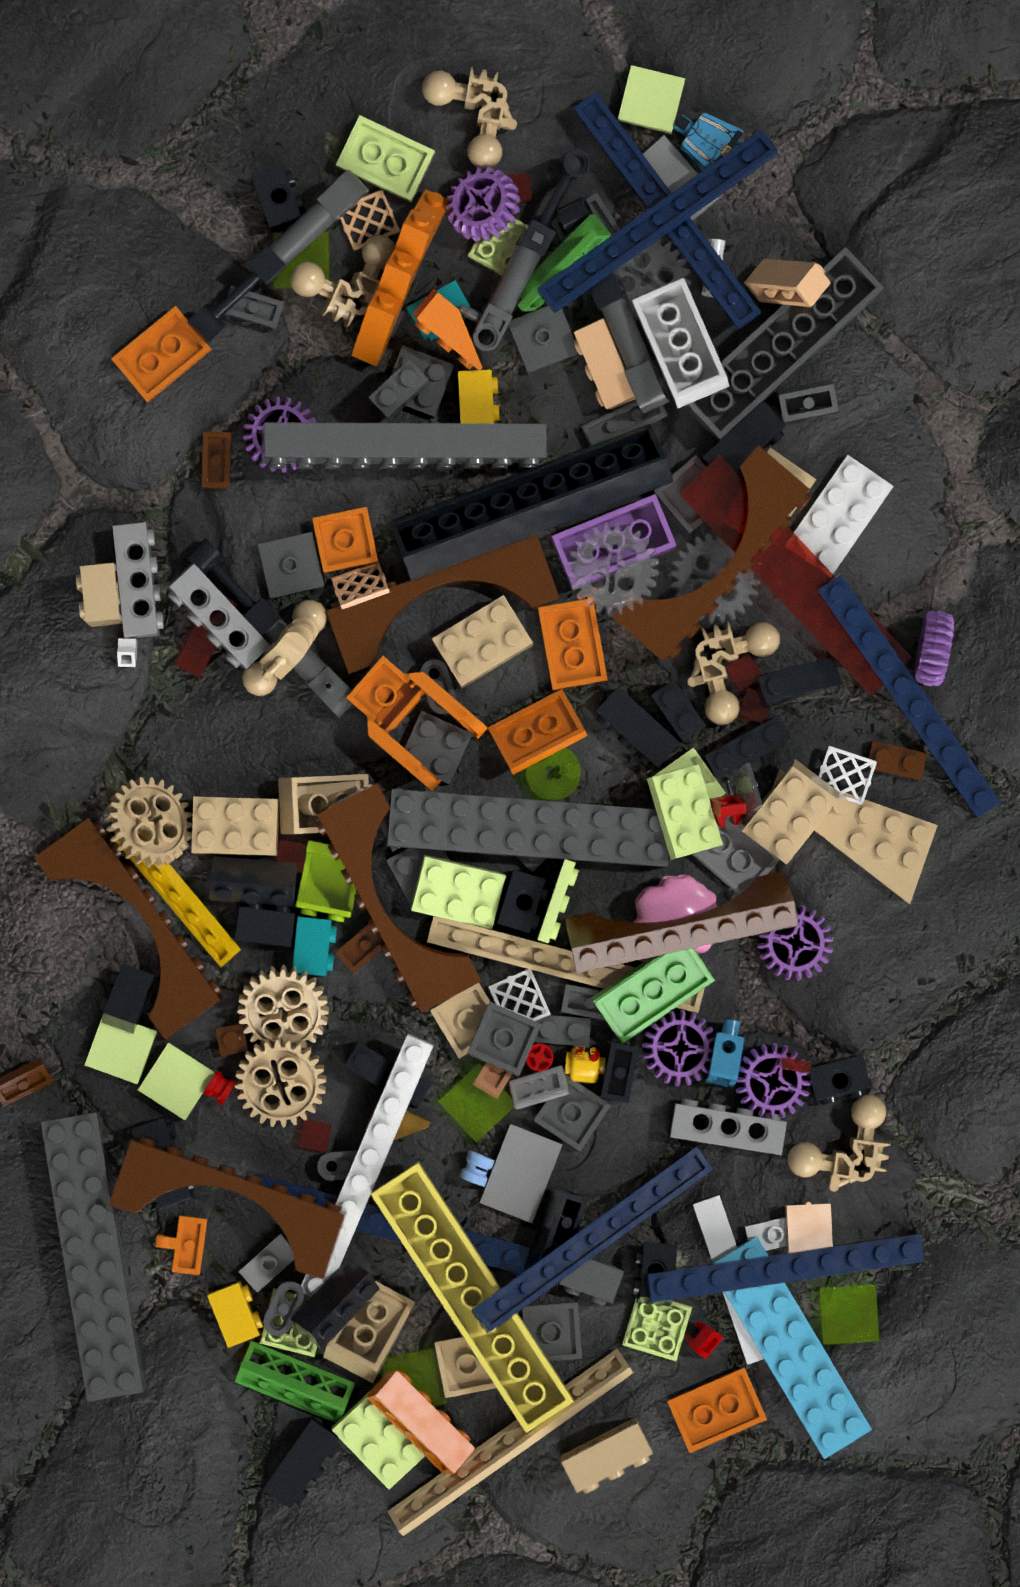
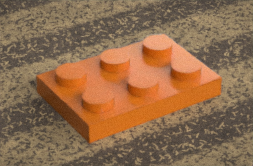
[111,306,212,403]
[538,598,608,691]
[488,689,587,775]
[667,1367,767,1453]

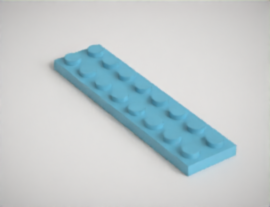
[709,1236,872,1459]

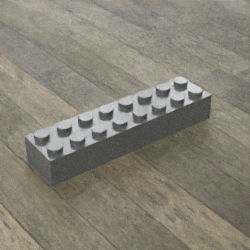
[684,247,884,443]

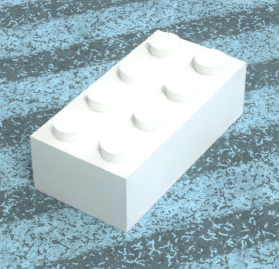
[632,278,729,408]

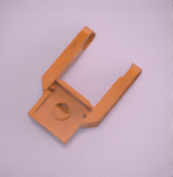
[346,656,488,792]

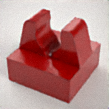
[709,795,746,828]
[685,1321,724,1359]

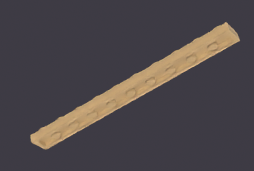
[427,916,705,1013]
[387,1349,634,1536]

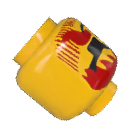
[565,1046,606,1083]

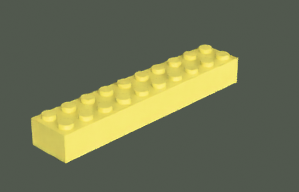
[371,1162,574,1433]

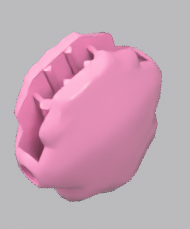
[633,874,718,964]

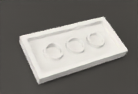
[784,455,893,578]

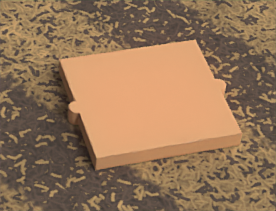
[785,1202,833,1253]

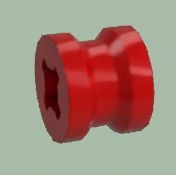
[526,1043,554,1072]
[203,1070,236,1106]

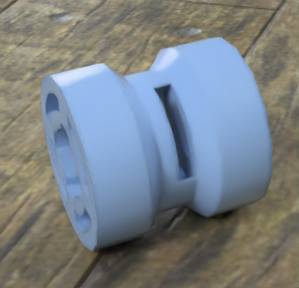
[459,1150,495,1187]

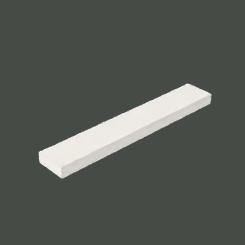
[693,1195,764,1365]

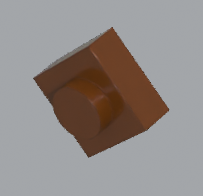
[215,1024,249,1056]

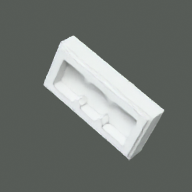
[745,1217,787,1251]

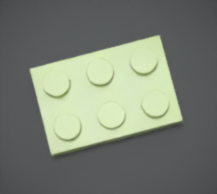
[336,115,435,202]
[647,764,723,860]
[410,855,506,929]
[537,859,579,943]
[331,1392,425,1489]

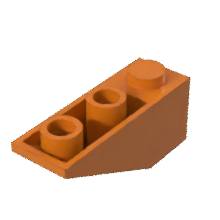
[412,289,482,371]

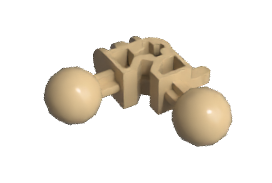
[422,67,517,169]
[290,235,395,327]
[242,600,327,696]
[687,621,780,725]
[787,1094,891,1192]

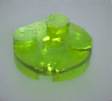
[525,747,581,800]

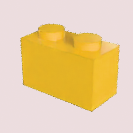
[458,370,500,424]
[207,1281,264,1348]

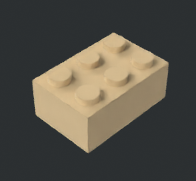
[432,595,533,689]
[742,759,840,864]
[192,797,279,856]
[561,1417,653,1494]

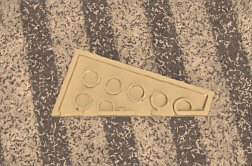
[773,769,938,904]

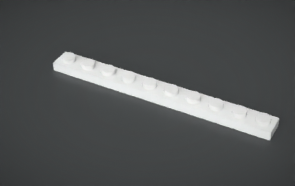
[301,1034,434,1297]

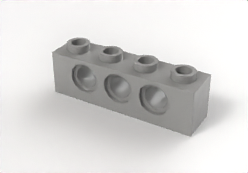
[113,522,164,639]
[167,564,270,669]
[669,1099,787,1155]

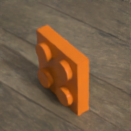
[312,507,378,574]

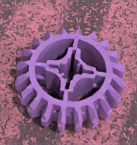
[446,167,521,242]
[243,397,316,473]
[914,611,954,686]
[757,906,833,981]
[642,1010,715,1086]
[736,1043,811,1118]

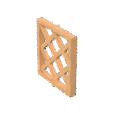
[340,190,400,251]
[331,561,390,609]

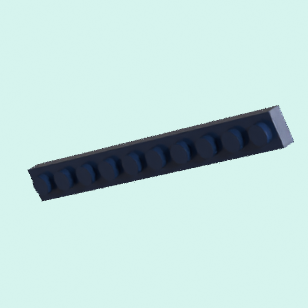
[573,92,761,330]
[537,130,778,314]
[817,574,1000,818]
[471,1147,713,1333]
[252,1174,530,1274]
[646,1234,925,1303]

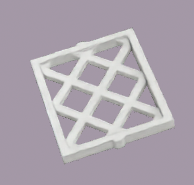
[819,746,877,805]
[489,969,551,1021]

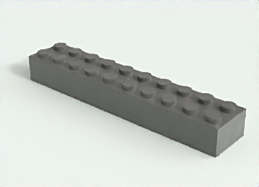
[261,423,547,469]
[386,789,669,868]
[41,1111,146,1402]

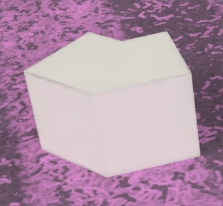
[117,638,137,667]

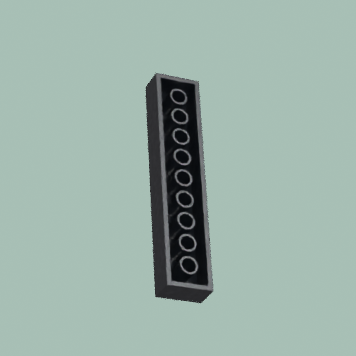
[389,424,674,581]

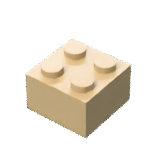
[76,563,123,627]

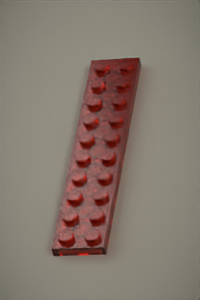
[679,455,912,696]

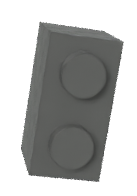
[368,359,429,422]
[777,379,839,422]
[559,1258,624,1306]

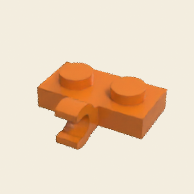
[155,1215,207,1275]

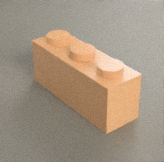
[744,259,831,307]
[574,318,635,410]

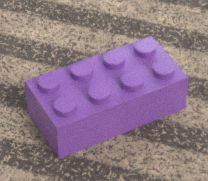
[551,494,677,591]

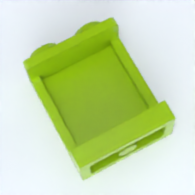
[295,840,357,922]

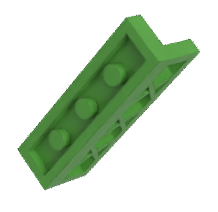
[518,214,612,311]
[235,1341,355,1423]

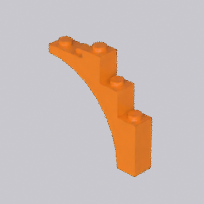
[351,189,450,367]

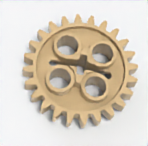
[105,777,193,867]
[237,965,329,1049]
[235,1036,326,1127]

